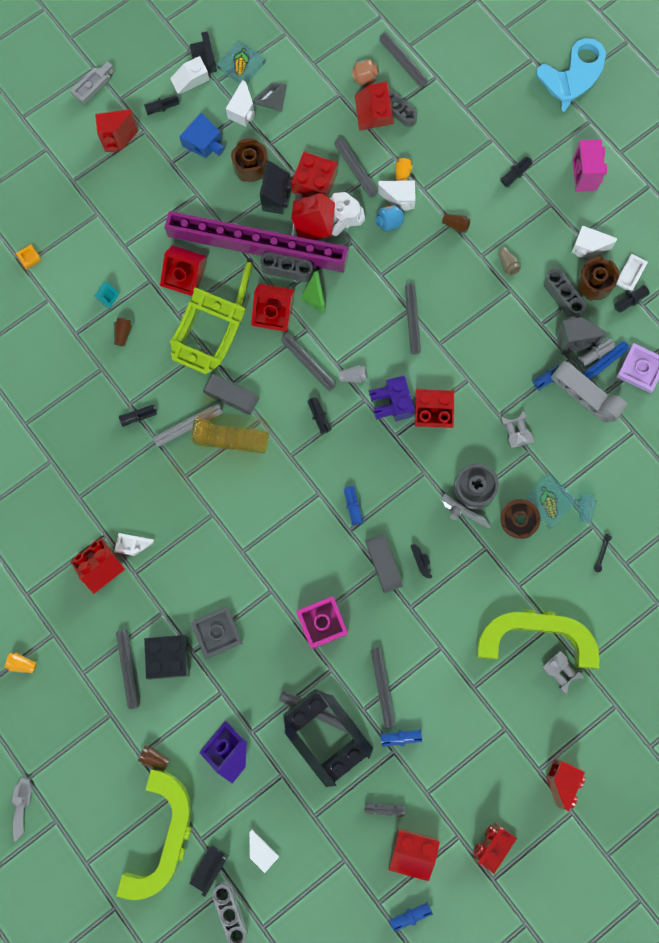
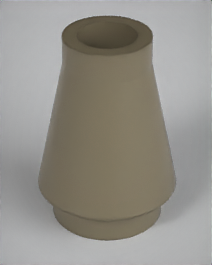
[498,248,521,276]

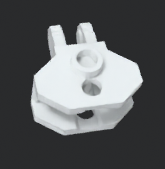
[330,192,365,236]

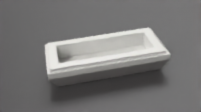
[616,254,648,293]

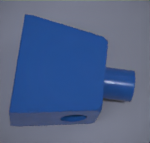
[179,113,225,158]

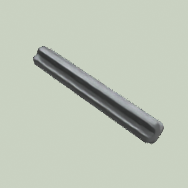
[379,33,428,87]
[334,138,378,198]
[405,284,421,354]
[281,333,336,391]
[116,630,139,709]
[371,648,395,728]
[279,690,349,734]

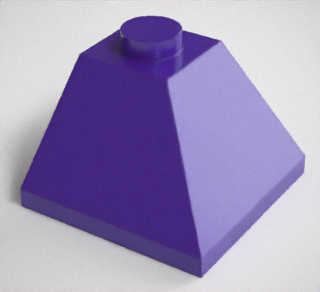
[199,721,247,783]

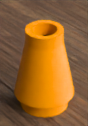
[395,158,413,181]
[5,652,37,674]

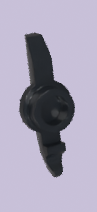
[410,544,432,579]

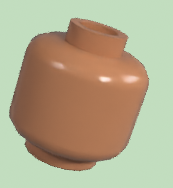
[352,59,379,85]

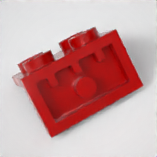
[472,823,517,874]

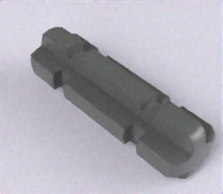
[365,802,405,817]

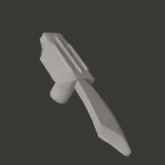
[440,494,491,528]
[12,778,32,842]

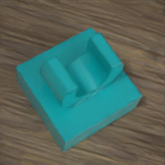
[94,282,119,308]

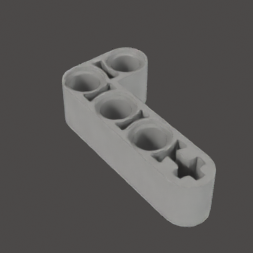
[551,361,628,422]

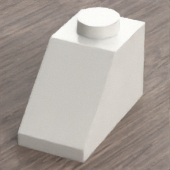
[170,56,209,95]
[226,80,255,127]
[378,181,416,211]
[572,226,617,259]

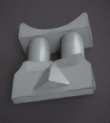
[500,411,534,449]
[542,651,584,694]

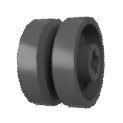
[453,464,499,511]

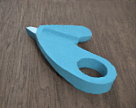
[536,38,606,112]

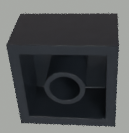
[144,635,190,680]

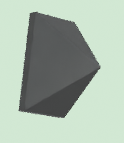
[252,83,286,112]

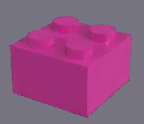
[572,139,607,192]
[296,596,348,650]

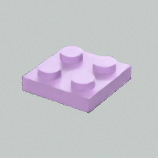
[617,343,659,393]

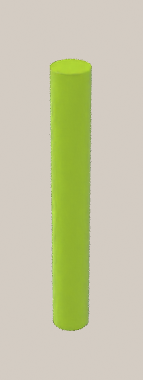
[235,262,253,306]

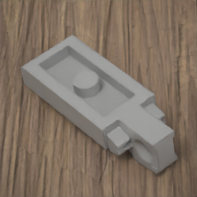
[70,61,115,105]

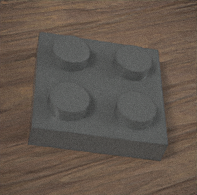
[191,607,243,659]

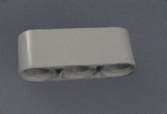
[212,882,248,943]

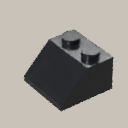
[260,161,292,215]

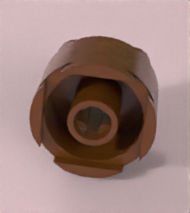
[231,138,268,182]
[577,257,619,301]
[500,499,540,539]

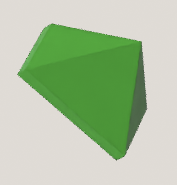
[300,271,325,313]

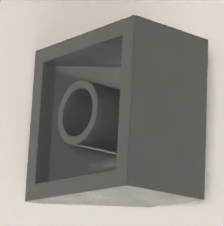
[556,316,606,355]

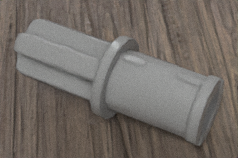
[578,339,615,367]

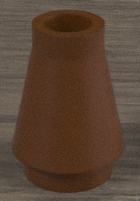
[442,213,471,234]
[114,318,132,346]
[138,746,170,770]

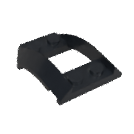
[283,689,374,787]

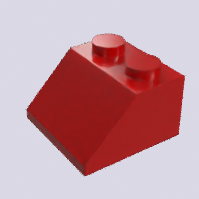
[355,81,394,131]
[95,109,138,152]
[291,193,335,240]
[160,245,207,296]
[251,283,295,332]
[388,828,440,881]

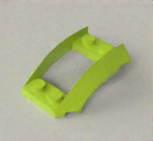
[169,287,246,374]

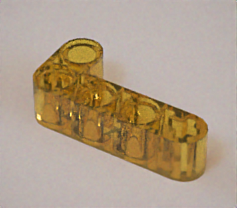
[191,418,269,453]

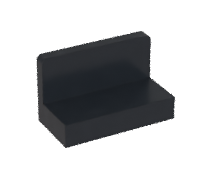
[190,31,217,74]
[189,845,229,897]

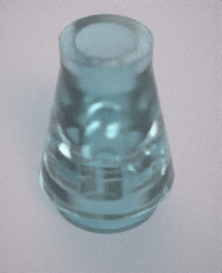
[577,494,597,522]

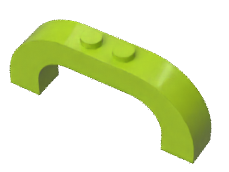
[475,609,600,669]
[116,768,192,900]

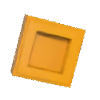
[16,244,42,270]

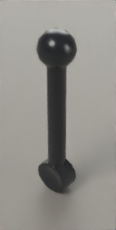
[594,534,612,572]

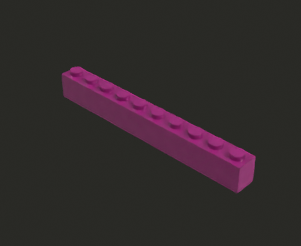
[164,211,348,273]

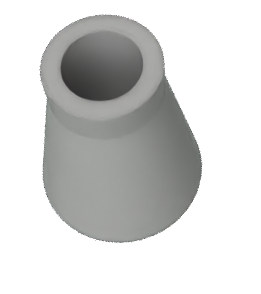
[339,365,367,383]

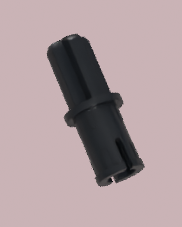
[144,95,180,116]
[500,156,532,187]
[614,285,650,313]
[307,397,332,435]
[119,405,157,427]

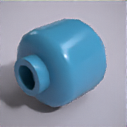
[376,205,404,231]

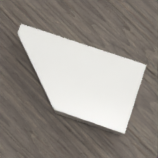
[114,533,154,556]
[249,829,279,873]

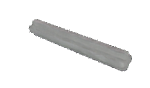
[153,404,223,447]

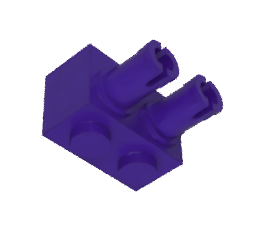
[369,375,415,422]

